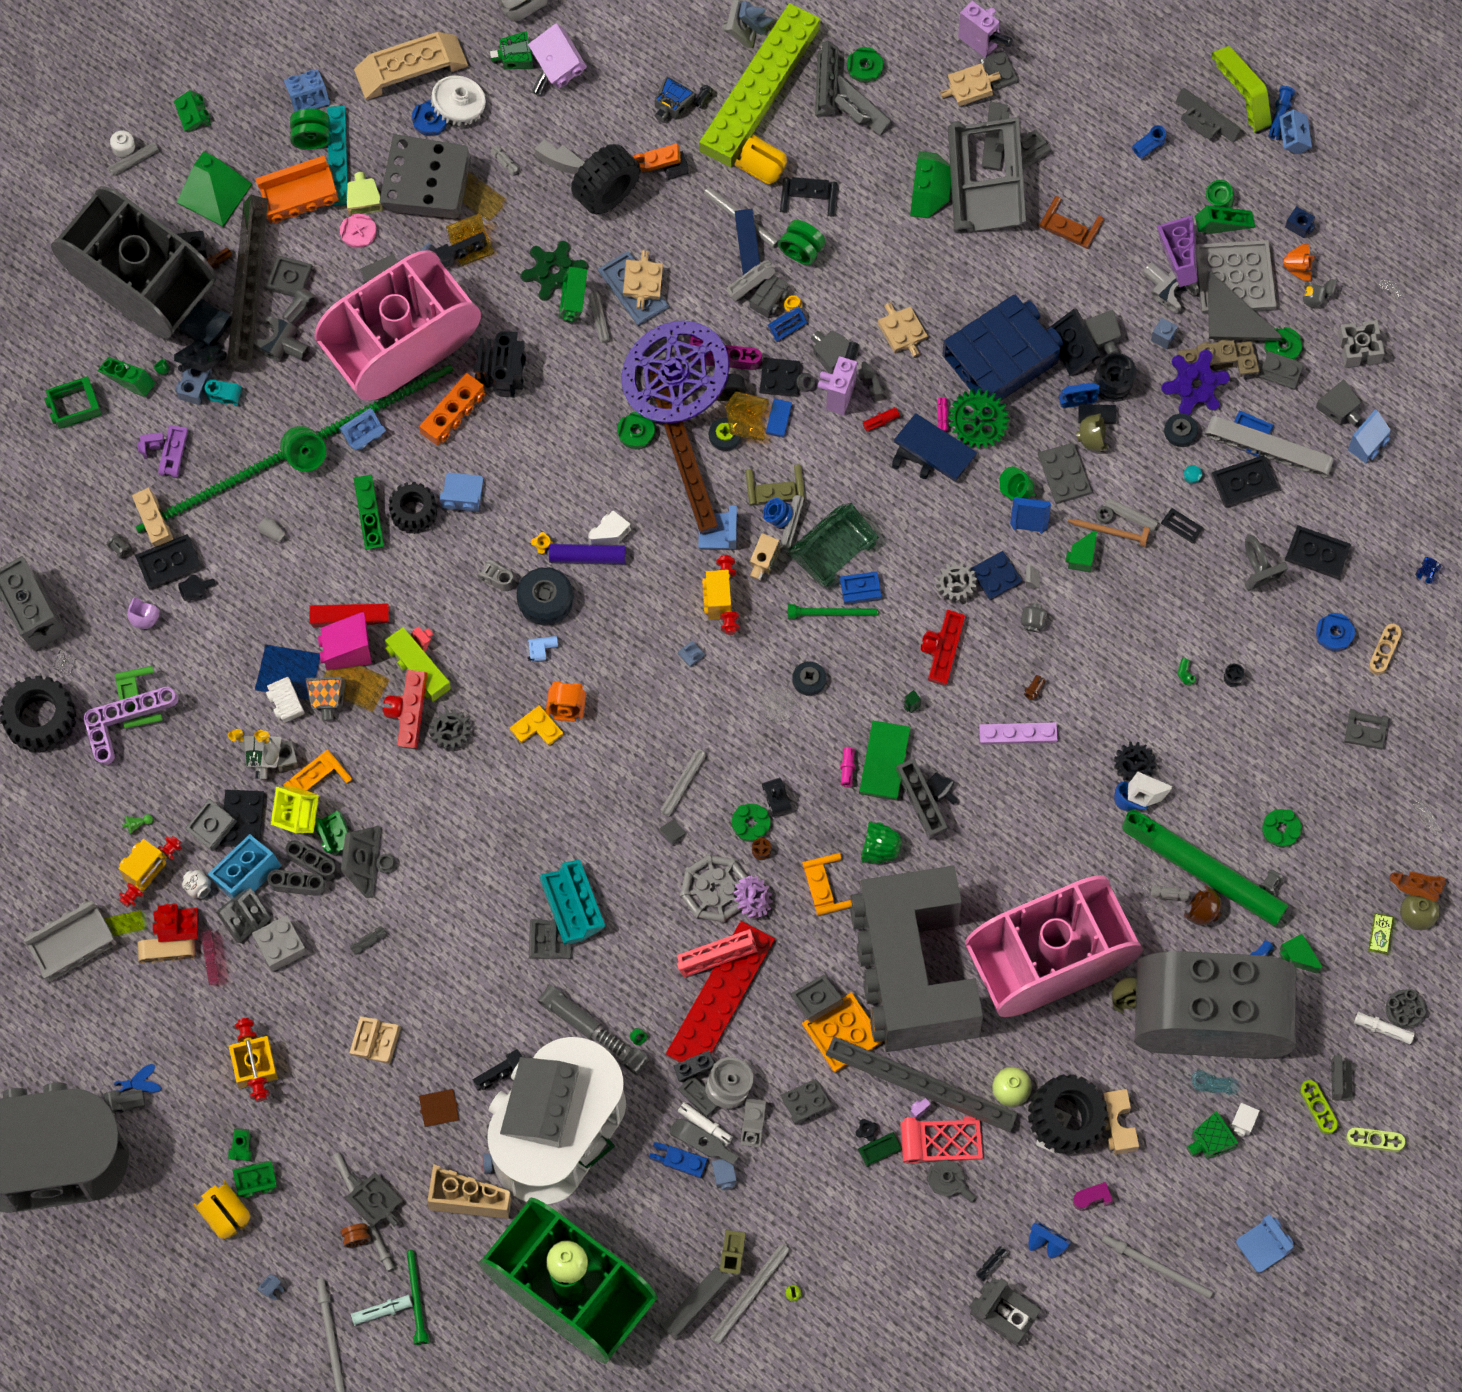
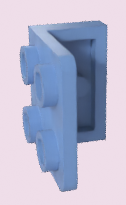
[440,473,483,512]
[1236,1214,1293,1273]

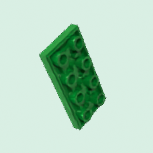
[859,720,910,800]

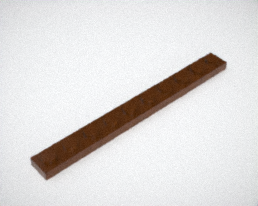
[649,367,718,535]

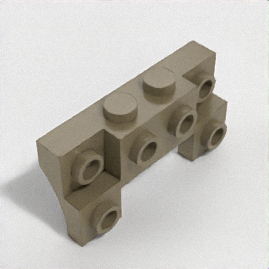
[1177,340,1259,382]

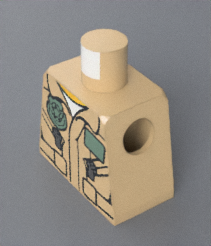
[750,533,781,581]

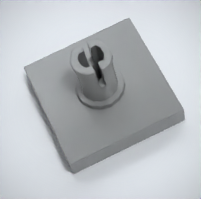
[722,0,756,48]

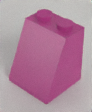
[318,612,372,670]

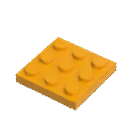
[802,992,884,1073]

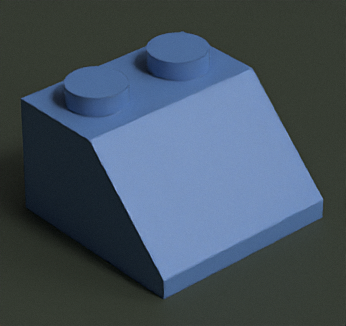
[1348,409,1391,463]

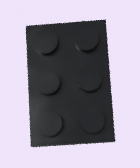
[1047,309,1101,376]
[1211,455,1278,508]
[1285,525,1351,579]
[135,534,202,590]
[220,790,264,847]

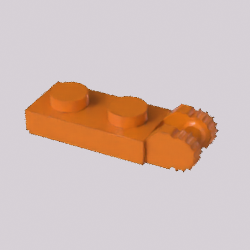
[633,143,681,172]

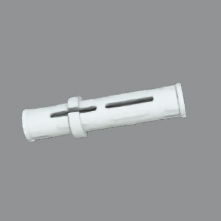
[1354,1011,1415,1045]
[678,1102,733,1147]

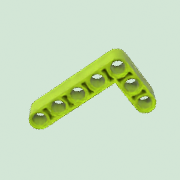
[1211,46,1272,133]

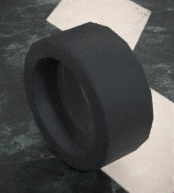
[711,373,746,401]

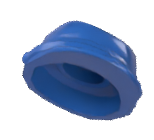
[1114,781,1148,811]

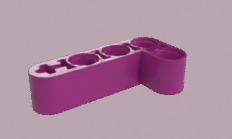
[689,336,762,370]

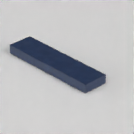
[734,209,760,275]

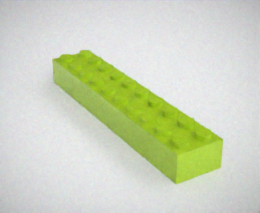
[699,3,821,167]

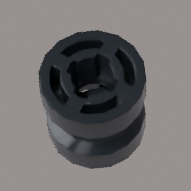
[1223,663,1244,687]

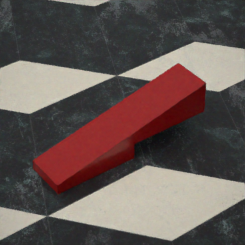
[309,603,389,628]

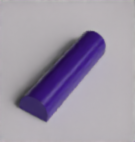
[549,544,626,565]

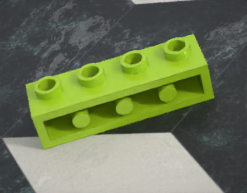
[385,627,451,702]

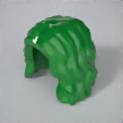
[861,821,902,864]

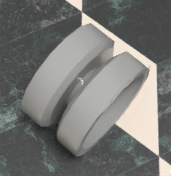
[705,1057,753,1109]

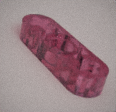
[201,930,220,985]

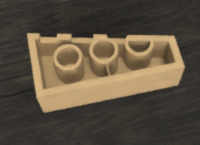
[427,1164,511,1219]

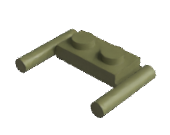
[745,464,805,506]

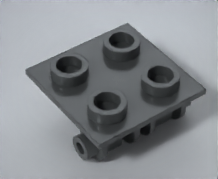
[780,1079,832,1125]

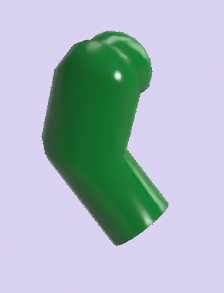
[1177,658,1196,686]

